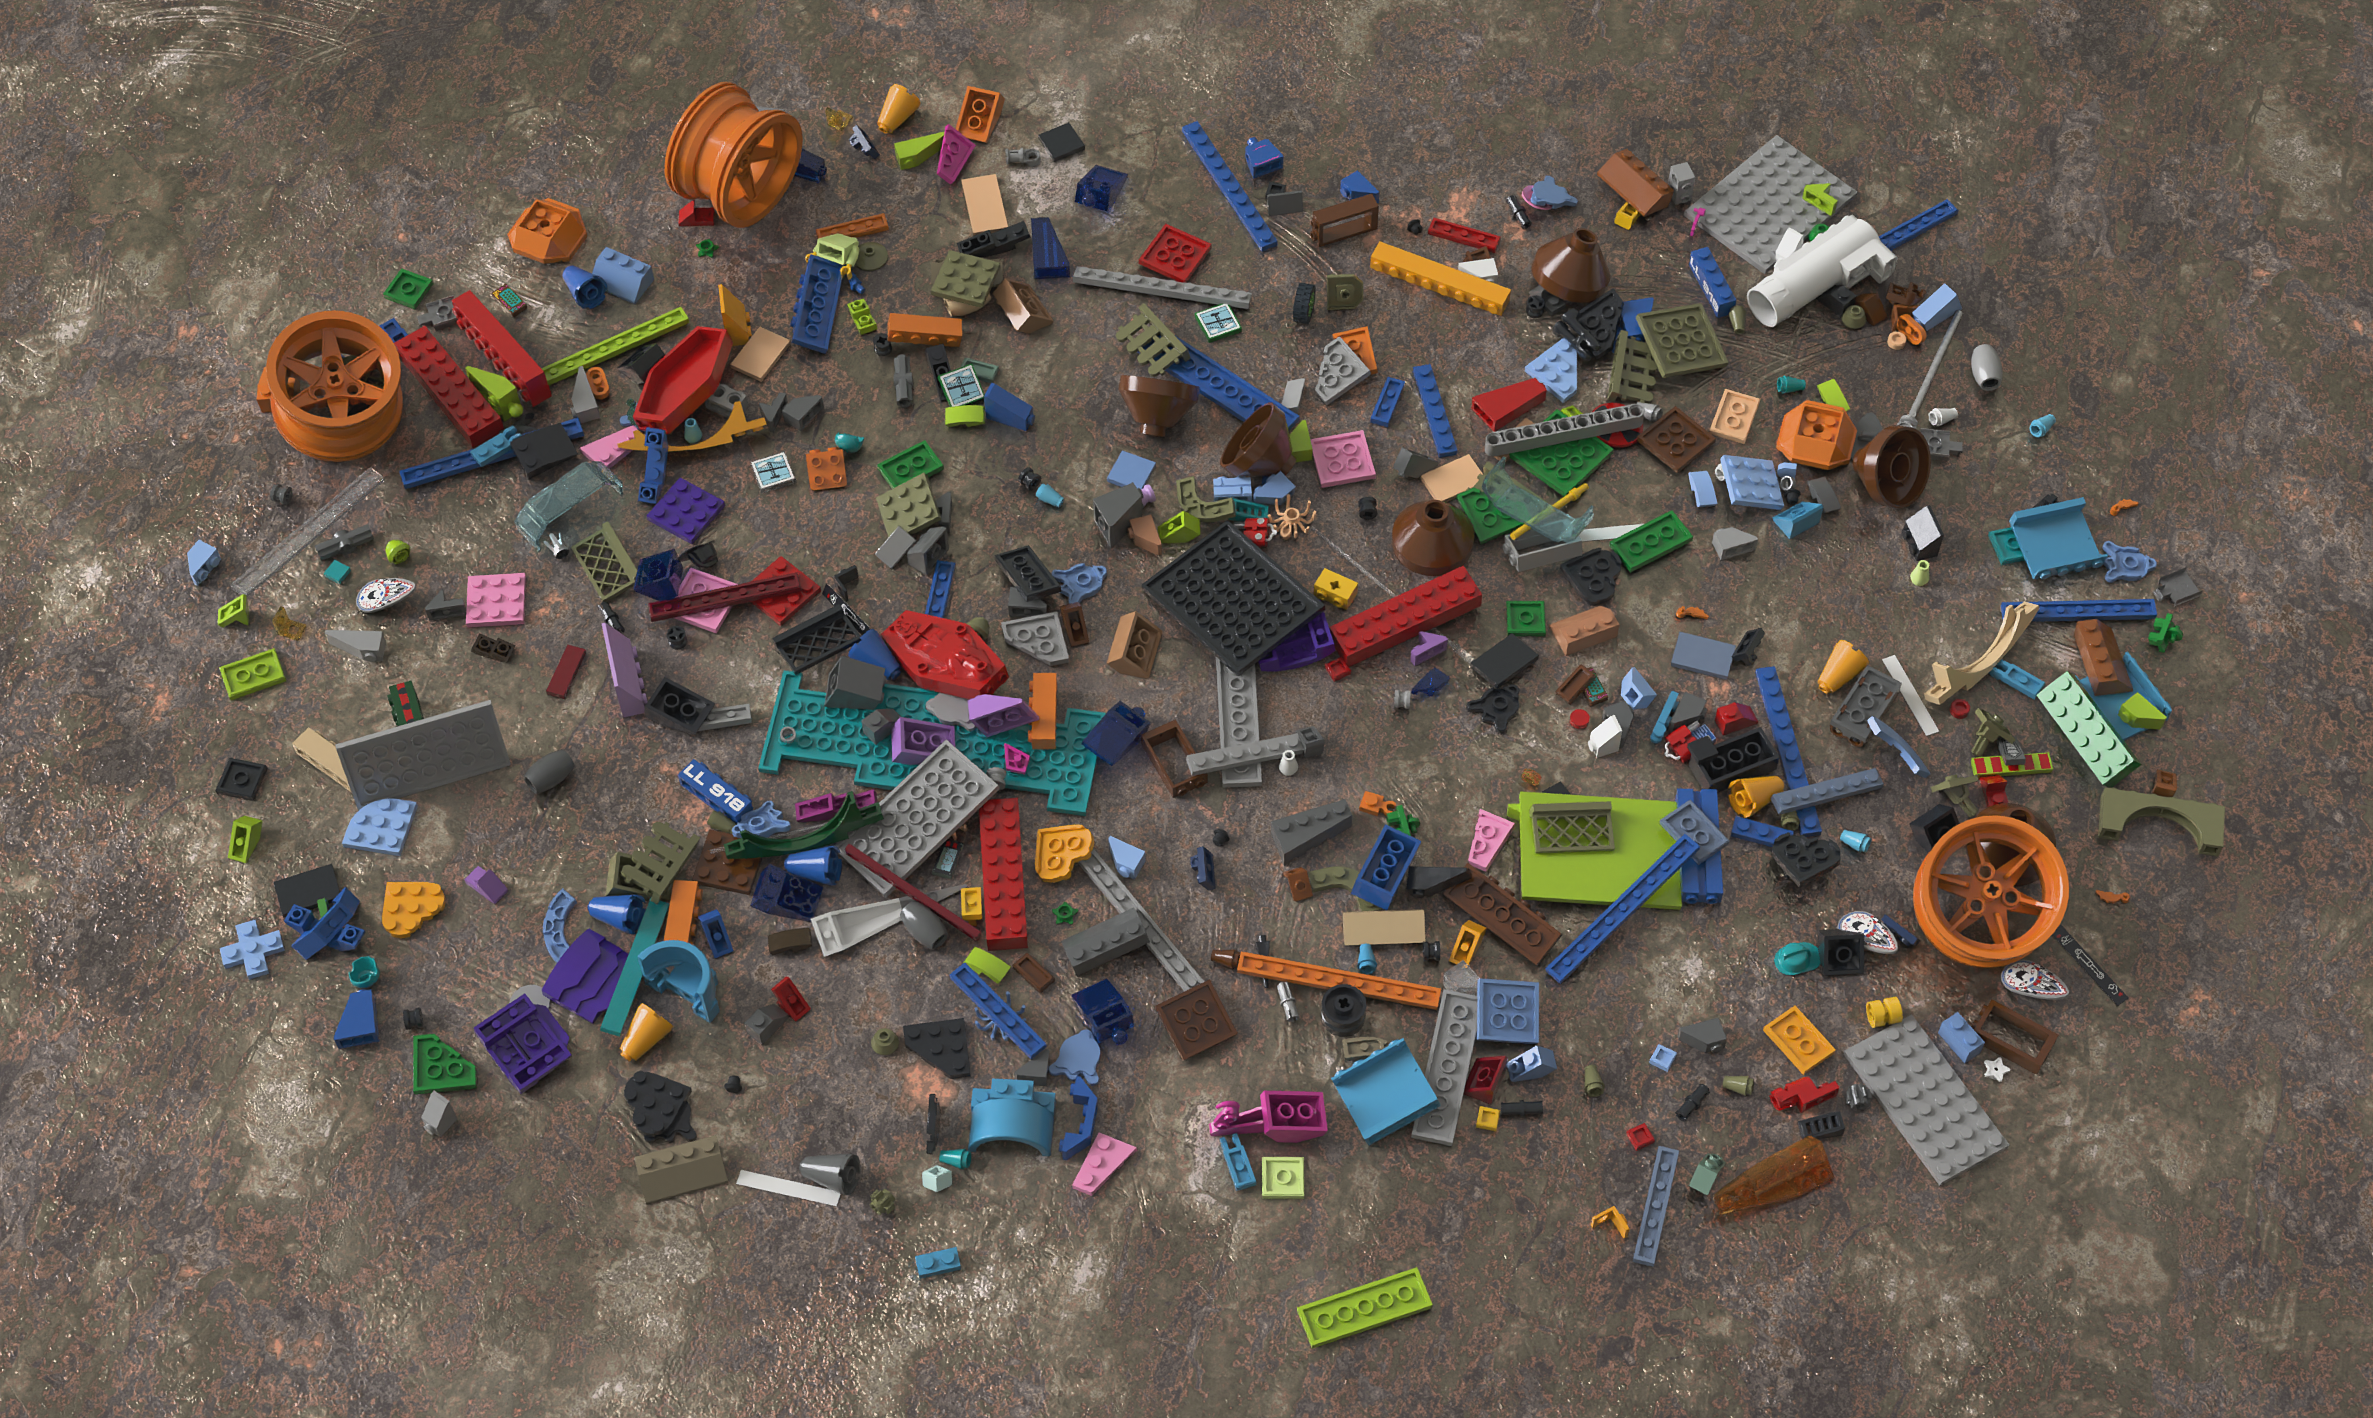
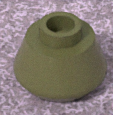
[1841,305,1866,329]
[966,617,990,641]
[871,1028,899,1055]

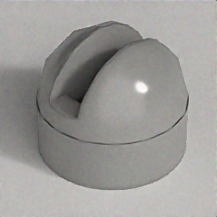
[1780,476,1797,491]
[780,727,796,744]

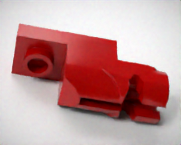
[1769,1077,1840,1113]

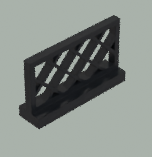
[772,604,861,675]

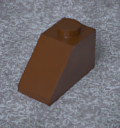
[1059,602,1089,647]

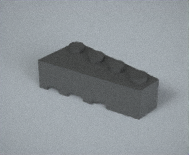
[1271,799,1352,866]

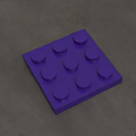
[646,478,726,544]

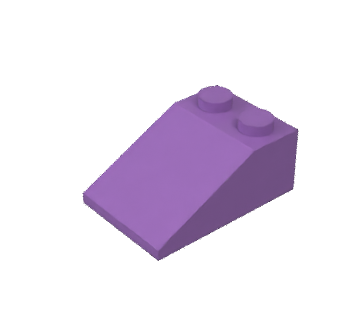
[968,694,1039,737]
[891,717,955,765]

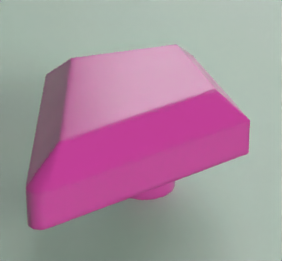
[1004,743,1030,774]

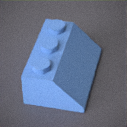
[592,247,654,304]

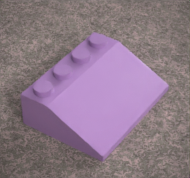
[602,623,648,718]

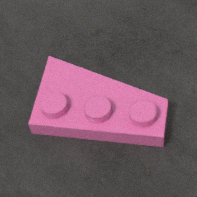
[579,425,641,472]
[1468,809,1515,872]
[1072,1133,1137,1196]

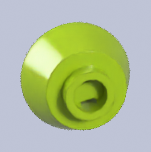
[385,540,410,564]

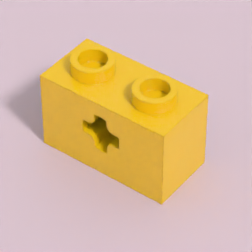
[1314,568,1358,610]

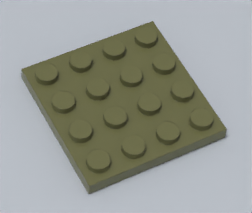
[1636,303,1729,378]

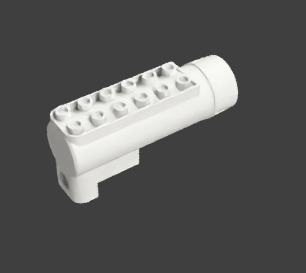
[1747,215,1898,327]

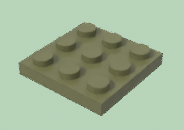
[931,250,1000,308]
[876,473,942,537]

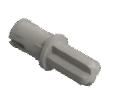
[1277,982,1300,1022]

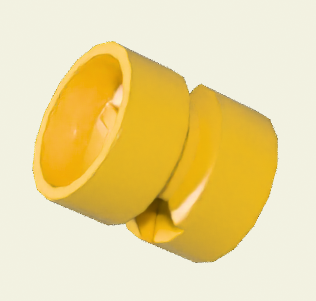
[1866,997,1903,1028]

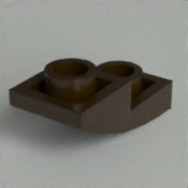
[471,633,516,662]
[768,928,812,956]

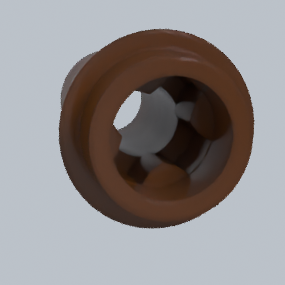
[1211,949,1241,969]

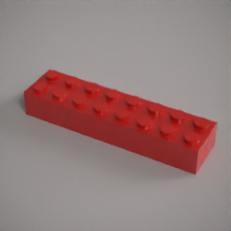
[451,290,552,407]
[394,326,504,449]
[1329,565,1482,667]
[979,797,1028,951]

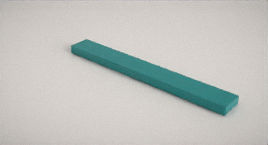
[600,898,670,1037]

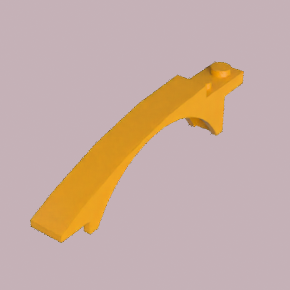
[617,401,767,452]

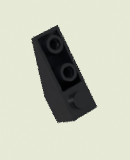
[925,344,951,401]

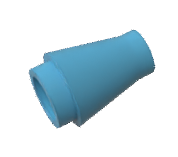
[1357,944,1377,975]

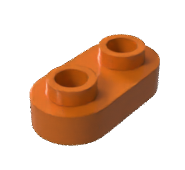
[1896,314,1926,345]
[586,367,610,399]

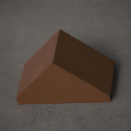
[1855,293,1887,327]

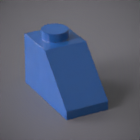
[1340,170,1379,204]
[698,909,734,958]

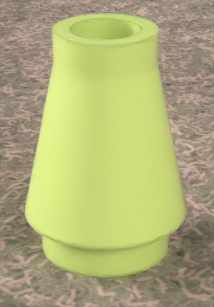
[1910,560,1929,586]

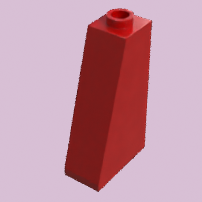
[1471,378,1547,432]

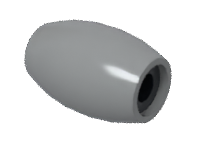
[1971,344,2003,391]

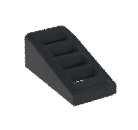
[1797,1111,1845,1142]

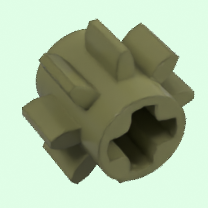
[869,1189,895,1215]

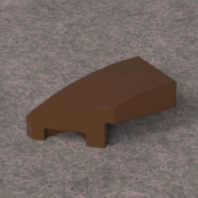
[1463,246,1491,262]

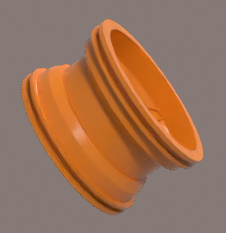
[664,82,803,228]
[266,310,403,462]
[1913,815,2069,968]

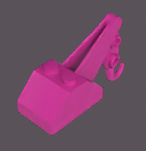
[1209,1090,1328,1143]

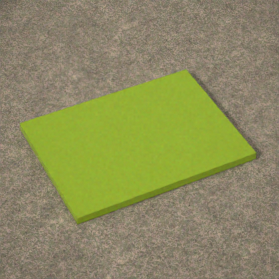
[1519,791,1682,910]

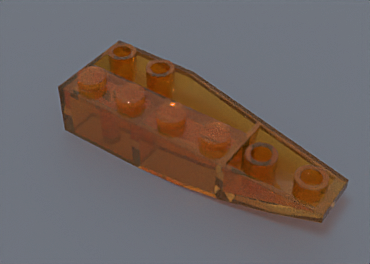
[1712,1135,1835,1215]

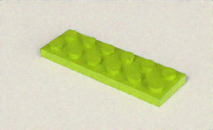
[1297,1267,1433,1349]

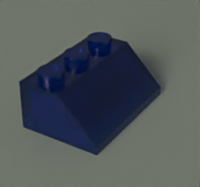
[633,549,683,601]

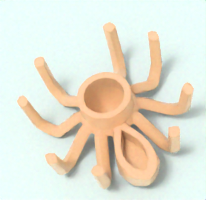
[1268,494,1316,540]

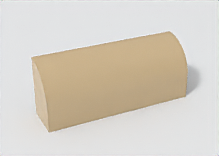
[1343,909,1425,945]

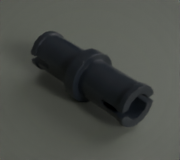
[1506,195,1532,229]
[598,601,625,634]
[1675,1084,1710,1122]
[1501,1100,1543,1117]

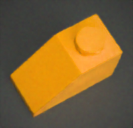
[1449,920,1487,969]

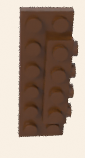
[1443,863,1562,967]

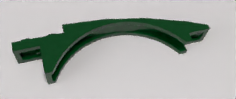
[724,791,884,859]

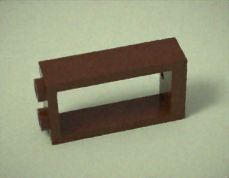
[1310,194,1379,247]
[1141,719,1208,798]
[1971,999,2059,1075]

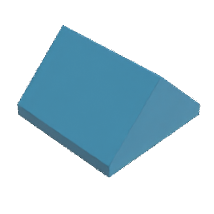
[1772,501,1823,539]

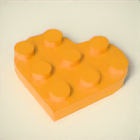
[1035,824,1094,883]
[382,882,446,939]

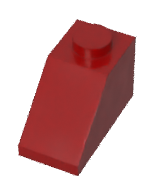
[1714,702,1758,736]

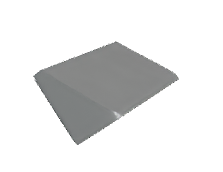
[1282,378,1305,415]
[875,526,916,569]

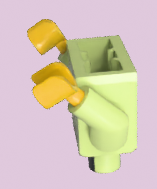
[805,233,860,280]

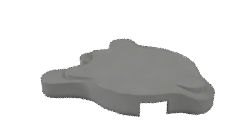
[926,693,976,731]

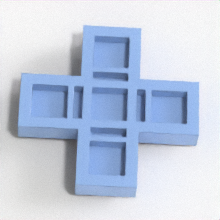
[220,920,285,980]

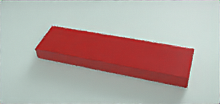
[1428,217,1501,253]

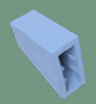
[1912,284,1962,331]

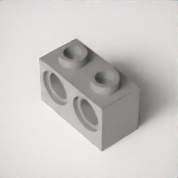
[1668,162,1695,205]
[705,383,749,418]

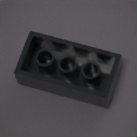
[1689,727,1780,793]

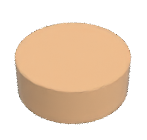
[1887,332,1907,350]

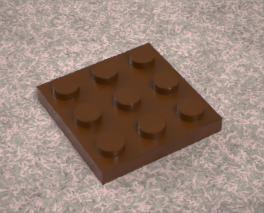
[1637,406,1716,473]
[692,829,763,895]
[1155,979,1238,1061]

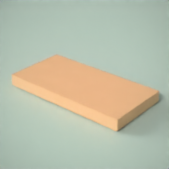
[961,174,1008,236]

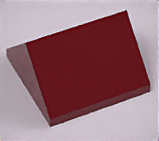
[1464,1056,1508,1105]

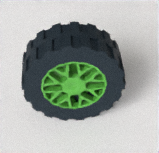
[1293,283,1316,324]

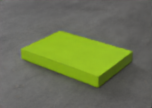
[219,648,286,700]

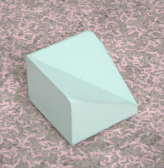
[922,1165,952,1192]

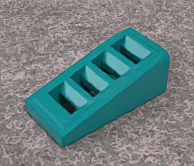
[1228,498,1269,522]

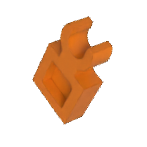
[1359,791,1396,816]

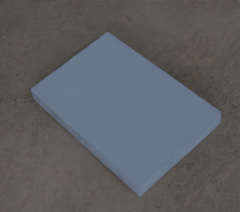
[1671,632,1736,680]
[1659,800,1729,865]

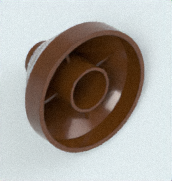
[1531,228,1611,303]
[1118,375,1200,437]
[1220,402,1296,477]
[1853,425,1931,508]
[1392,500,1474,576]
[1966,803,2056,886]

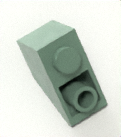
[1689,1153,1727,1195]

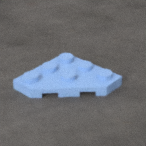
[1525,338,1577,403]

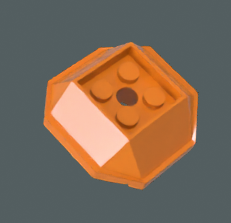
[507,198,587,264]
[1776,400,1857,470]

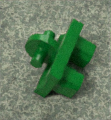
[2148,613,2183,653]
[1386,805,1421,836]

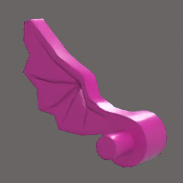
[1690,207,1706,236]

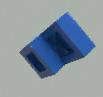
[379,318,408,343]

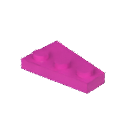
[937,124,976,185]

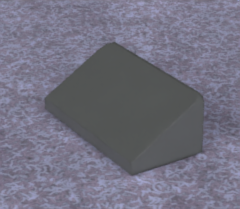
[1267,190,1303,216]

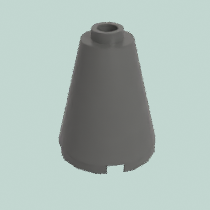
[799,1153,860,1195]

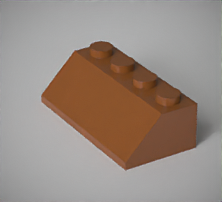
[1597,149,1675,216]
[2074,619,2133,696]

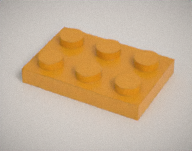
[1763,1005,1836,1075]

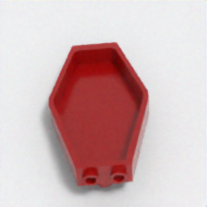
[633,326,733,434]
[880,610,1009,699]

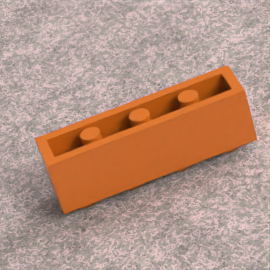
[888,313,962,347]
[1028,673,1057,749]
[664,880,703,945]

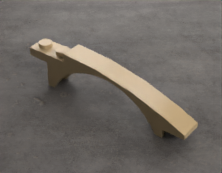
[1924,601,2040,705]

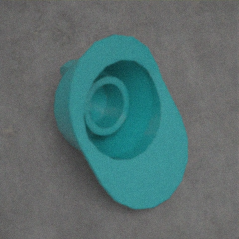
[1774,942,1821,976]

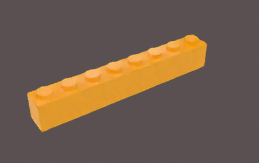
[1370,241,1511,316]

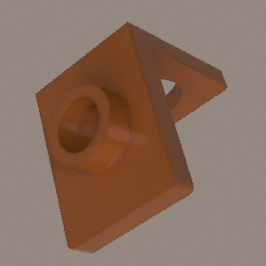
[1891,304,1918,332]
[1283,867,1313,901]

